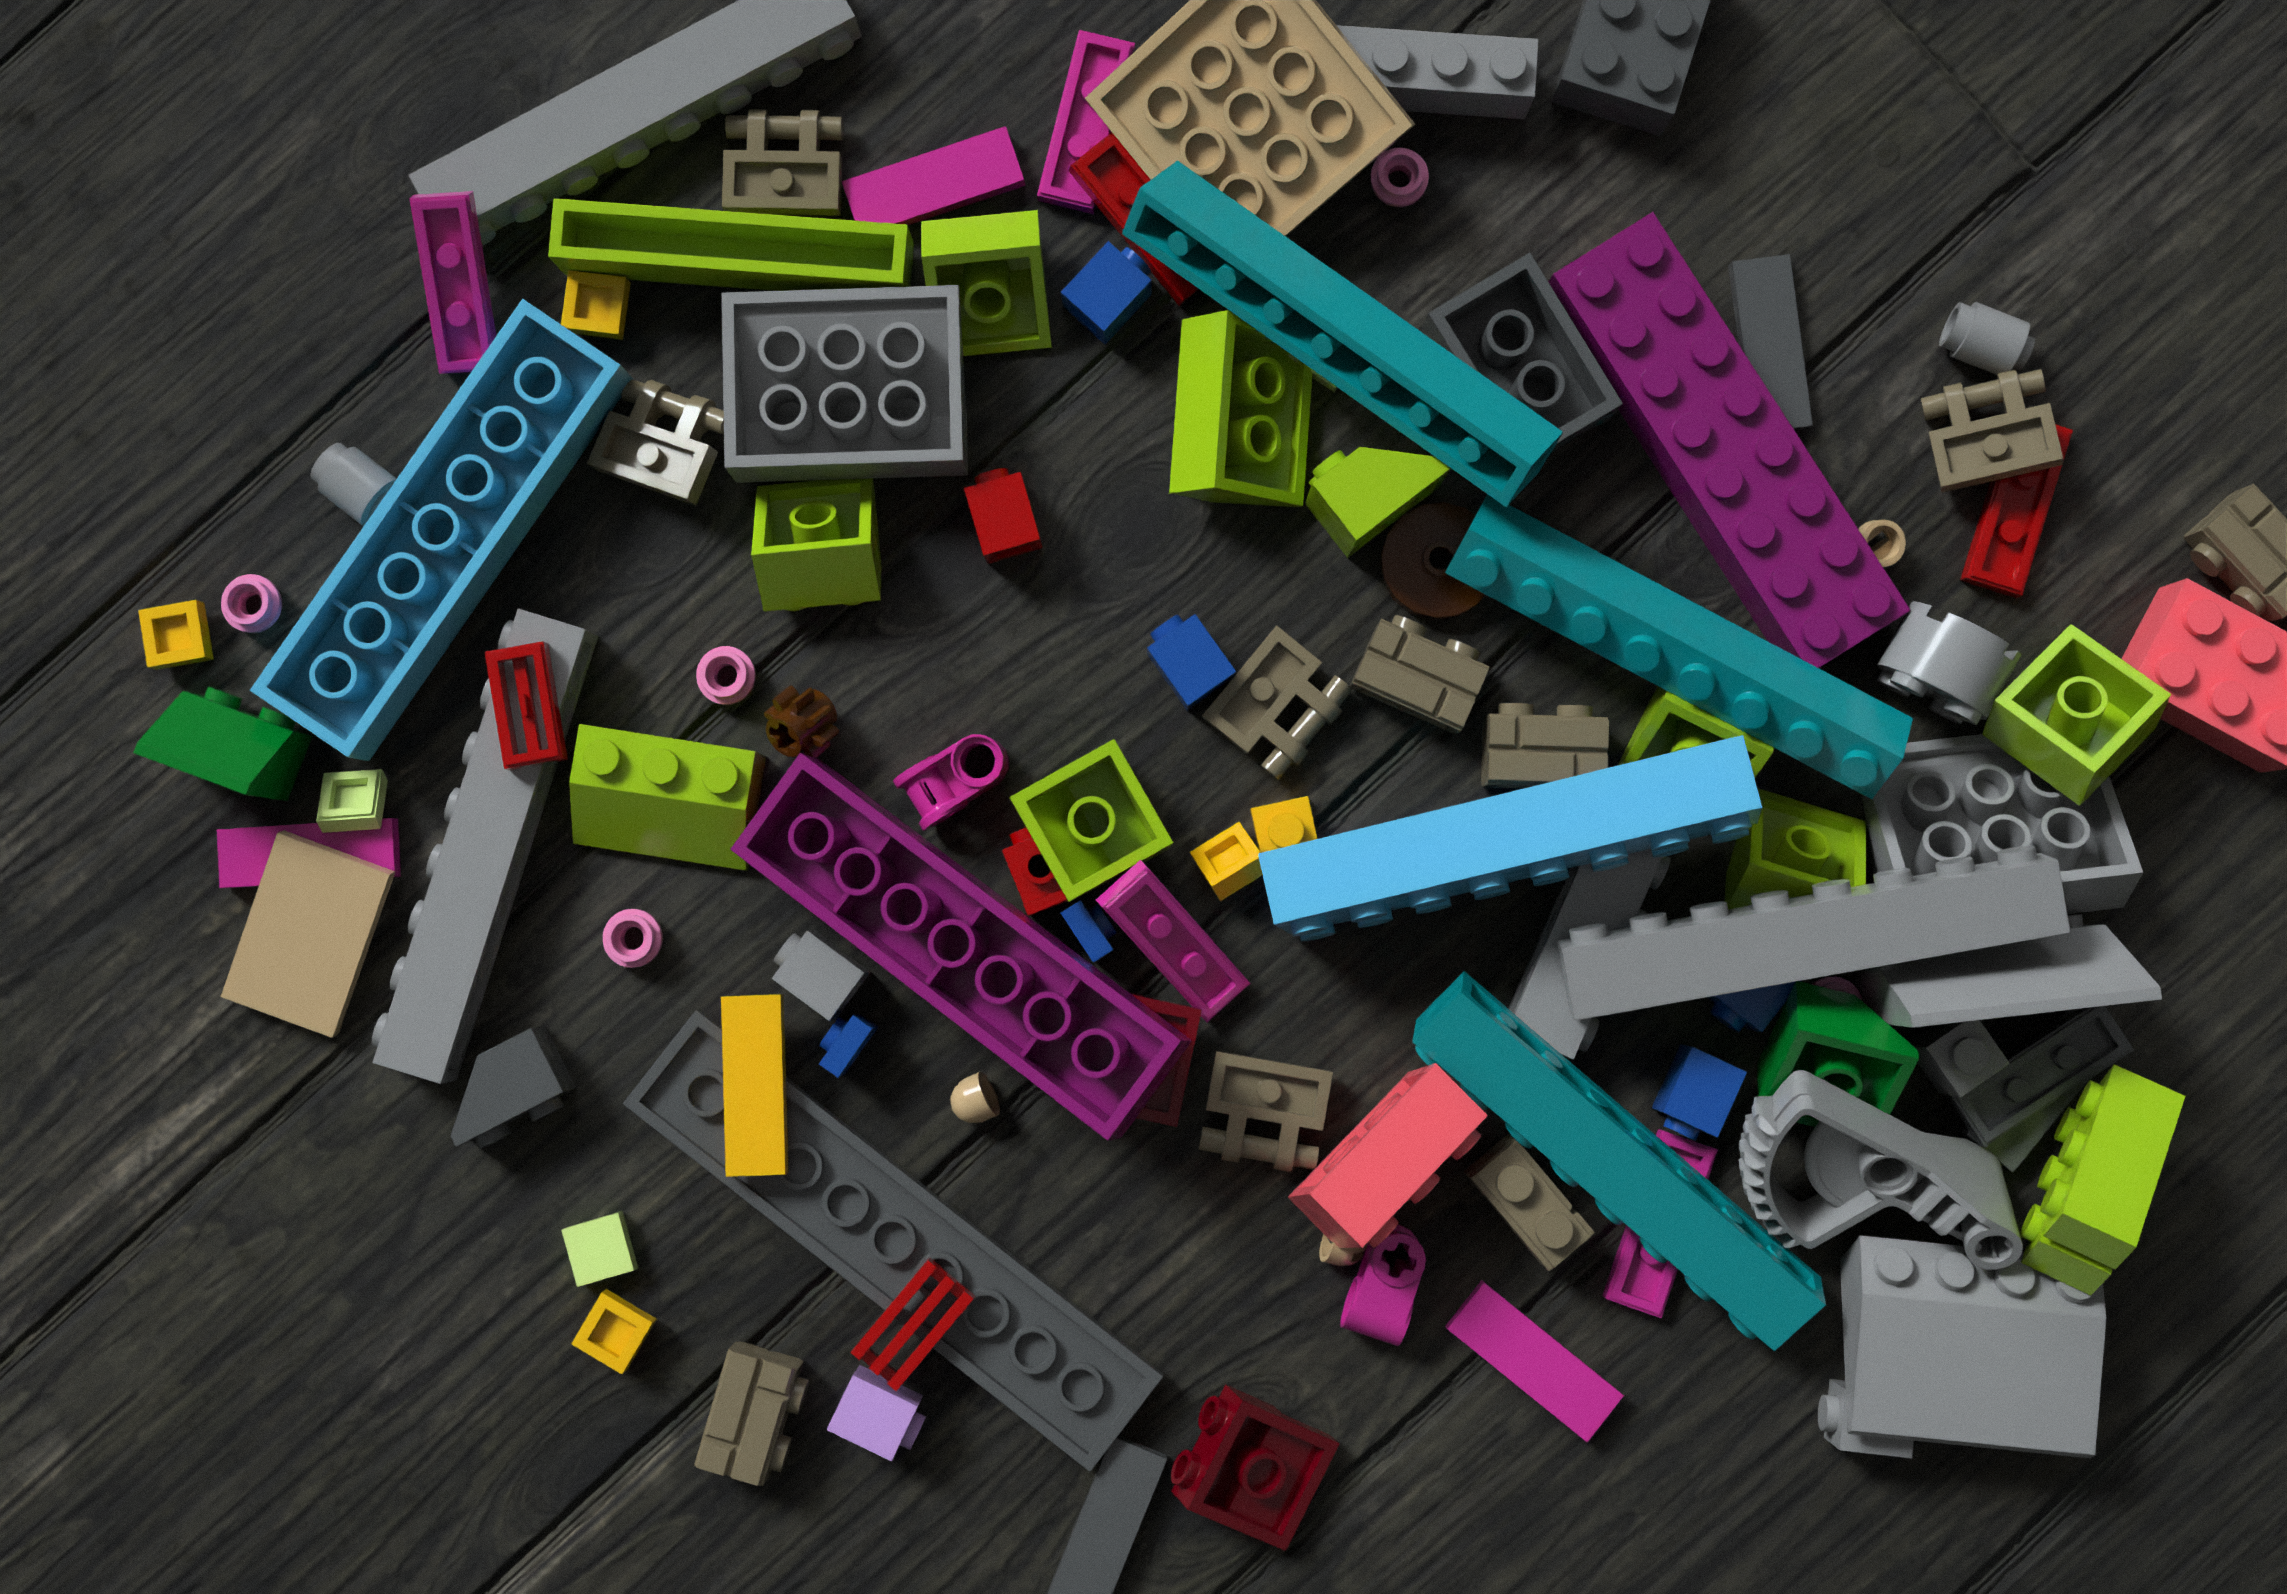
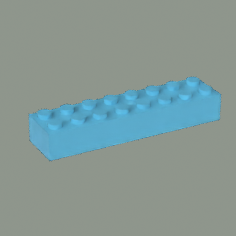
[250,298,634,761]
[1258,735,1762,941]

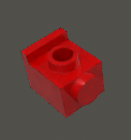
[1002,828,1067,916]

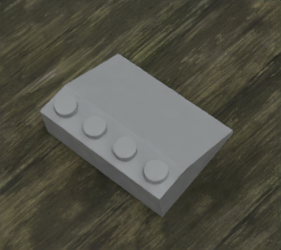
[722,285,968,483]
[1861,734,2144,914]
[1854,914,2162,1028]
[1840,1236,2106,1458]

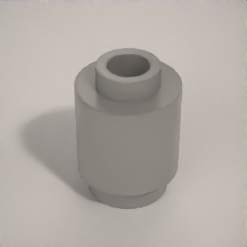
[1939,302,2035,375]
[311,443,397,527]

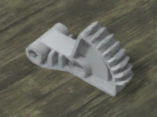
[1738,1070,2023,1270]

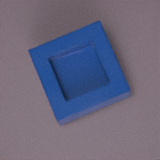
[1061,900,1117,963]
[819,1013,879,1078]

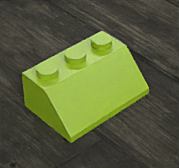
[1169,310,1313,507]
[569,724,766,871]

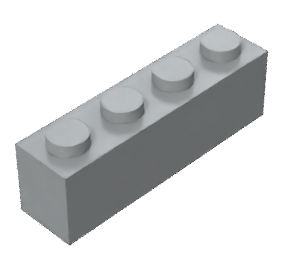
[1336,25,1538,119]
[1508,849,1670,1059]

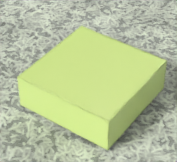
[316,769,388,833]
[561,1211,638,1287]

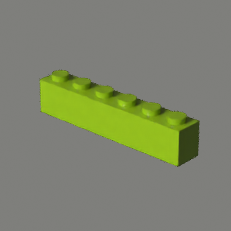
[548,198,914,291]

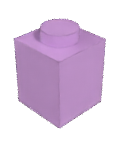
[827,1365,926,1461]

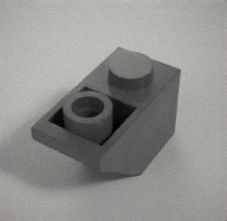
[451,1026,576,1150]

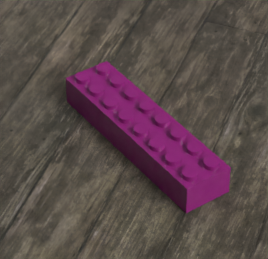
[1548,212,1910,668]
[730,753,1192,1141]

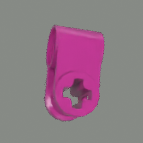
[893,734,1009,831]
[1340,1224,1426,1346]

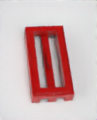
[485,641,568,770]
[850,1257,975,1391]

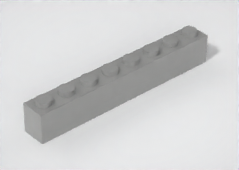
[409,0,862,246]
[372,609,598,1084]
[1556,846,2070,1021]

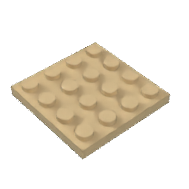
[1085,0,1415,237]

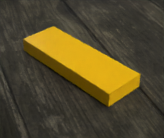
[721,994,788,1177]

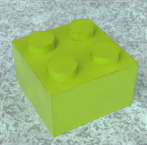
[1982,624,2172,806]

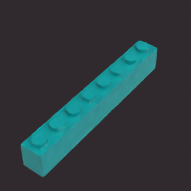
[1122,160,1563,507]
[1445,494,1913,799]
[1412,971,1826,1351]

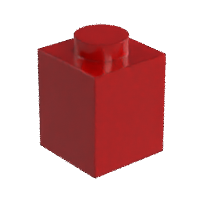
[964,468,1043,564]

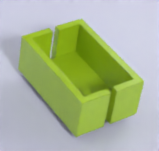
[2020,1064,2185,1295]

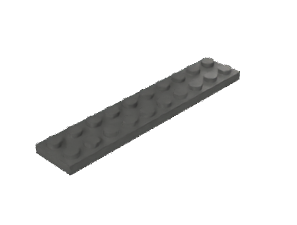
[623,1009,1163,1472]

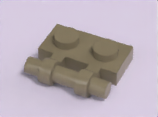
[722,109,844,216]
[1920,369,2063,493]
[587,379,724,506]
[1202,625,1352,780]
[1199,1051,1333,1172]

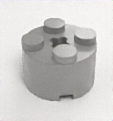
[1877,601,2022,725]

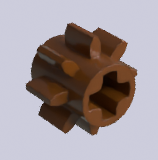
[764,685,839,758]

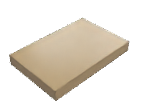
[221,830,395,1038]

